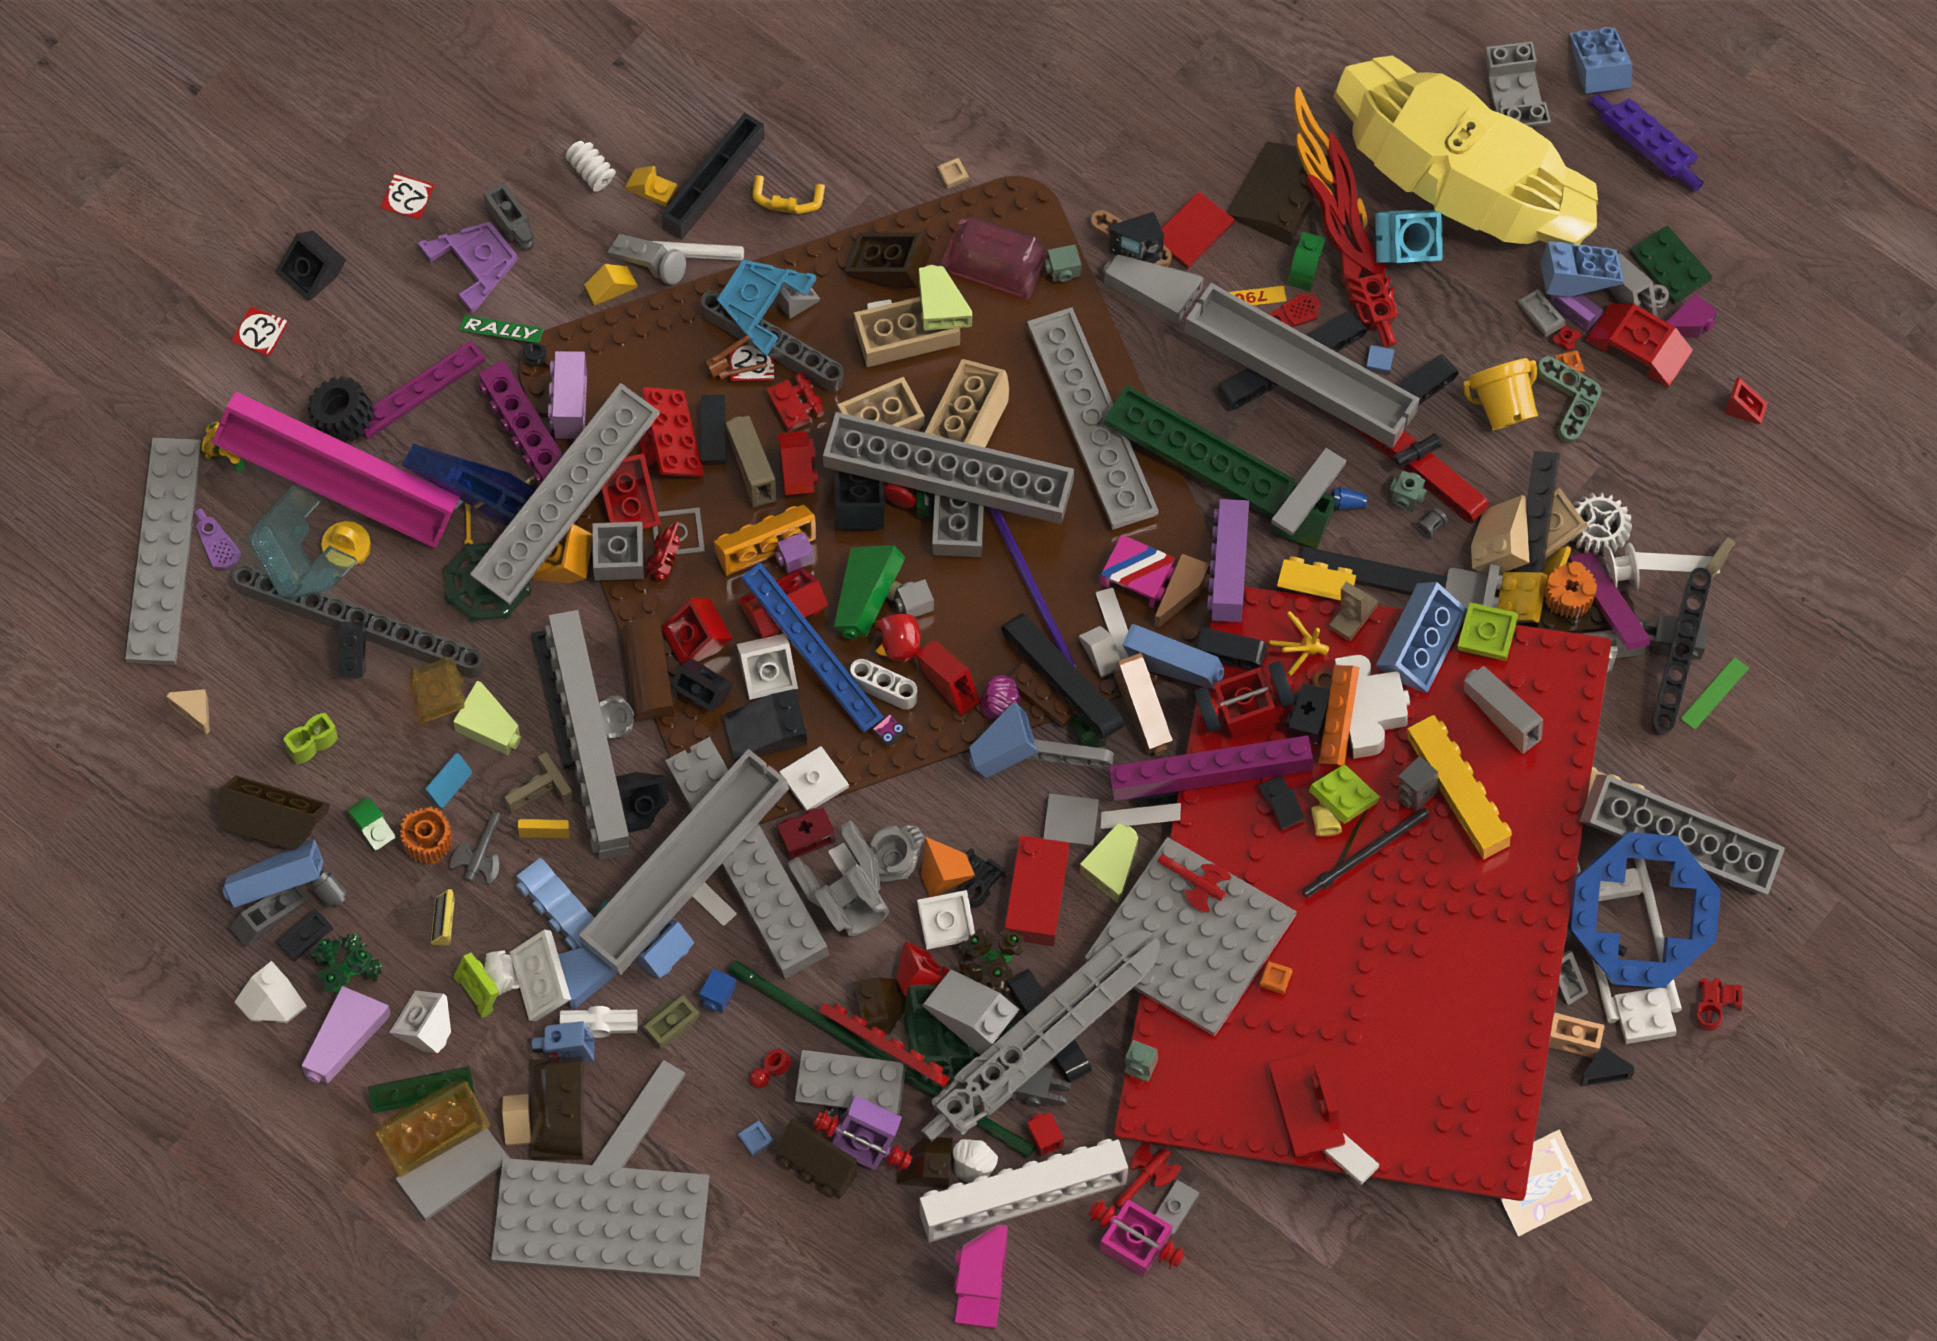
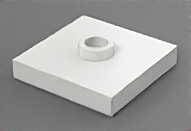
[779,746,849,811]
[917,890,975,950]

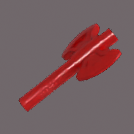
[1157,854,1232,913]
[1113,1142,1181,1210]

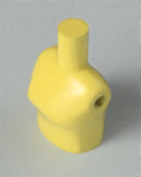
[1312,801,1342,836]

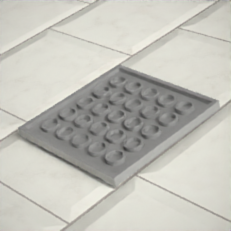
[1085,837,1296,1037]

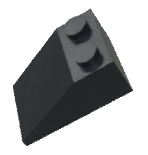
[834,470,885,530]
[723,689,807,761]

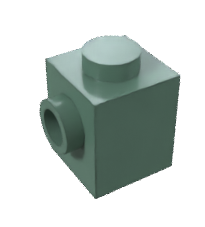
[1044,244,1081,282]

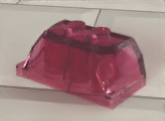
[940,215,1047,299]

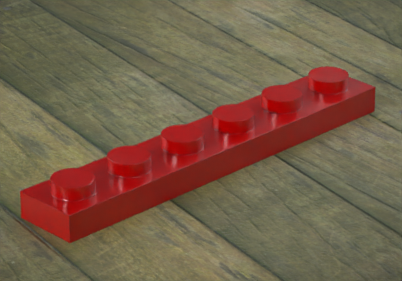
[819,1002,949,1086]

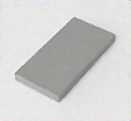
[396,1120,510,1221]

